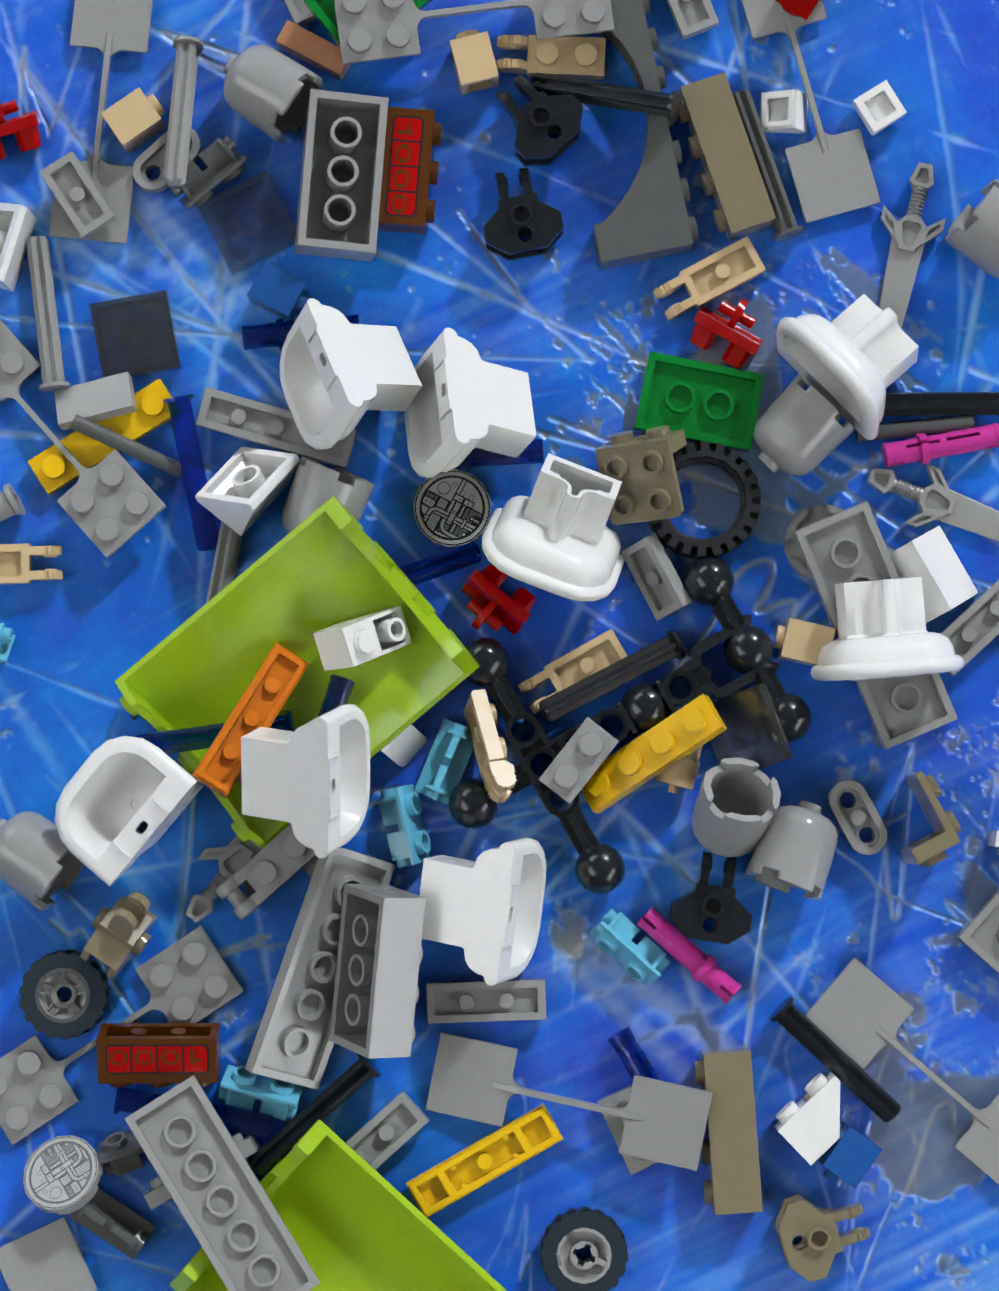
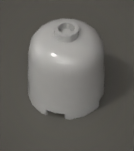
[223,44,323,144]
[944,178,999,279]
[753,375,854,476]
[282,456,375,534]
[691,757,781,857]
[745,800,838,900]
[0,811,84,911]

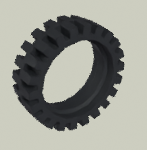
[648,442,761,559]

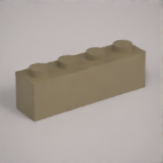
[678,72,776,241]
[694,1047,763,1215]

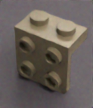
[595,426,687,525]
[900,771,961,868]

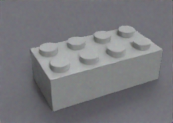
[294,89,389,262]
[329,884,427,1059]

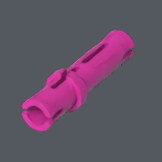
[881,423,999,468]
[636,906,742,1004]

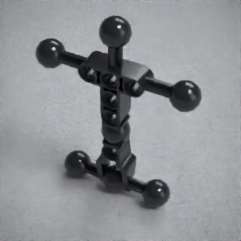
[448,556,812,894]

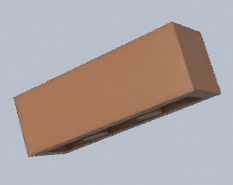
[276,20,350,81]

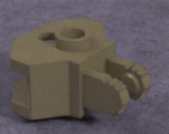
[80,891,157,979]
[774,1194,871,1282]

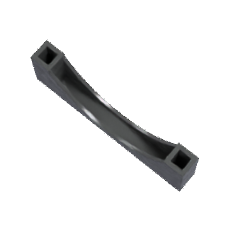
[592,0,698,270]

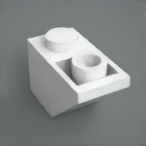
[313,605,412,671]
[774,1072,840,1166]

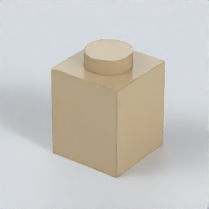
[450,29,499,95]
[101,87,166,154]
[773,618,836,667]

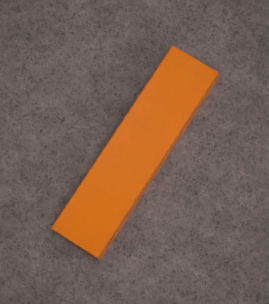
[192,643,309,798]

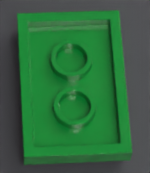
[634,351,765,452]

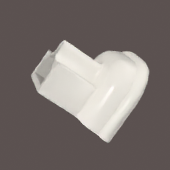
[776,294,919,440]
[280,298,422,450]
[404,327,536,478]
[482,453,625,602]
[811,577,964,681]
[241,704,370,858]
[55,736,204,887]
[419,838,547,986]

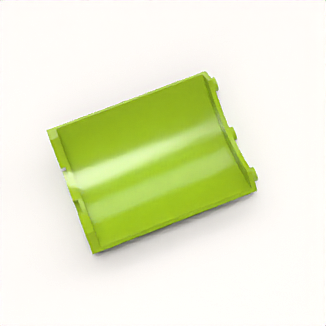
[114,496,480,849]
[169,1119,507,1291]

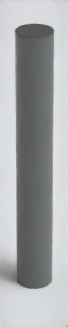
[70,414,184,478]
[855,415,974,442]

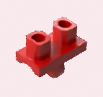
[0,100,42,160]
[690,298,763,369]
[461,564,536,636]

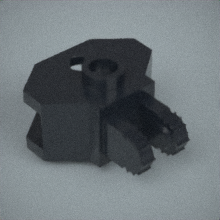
[495,75,583,167]
[484,167,564,261]
[668,851,752,944]

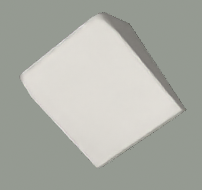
[760,89,808,134]
[381,724,427,767]

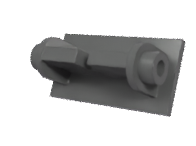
[167,135,248,209]
[99,1131,151,1177]
[68,1188,156,1260]

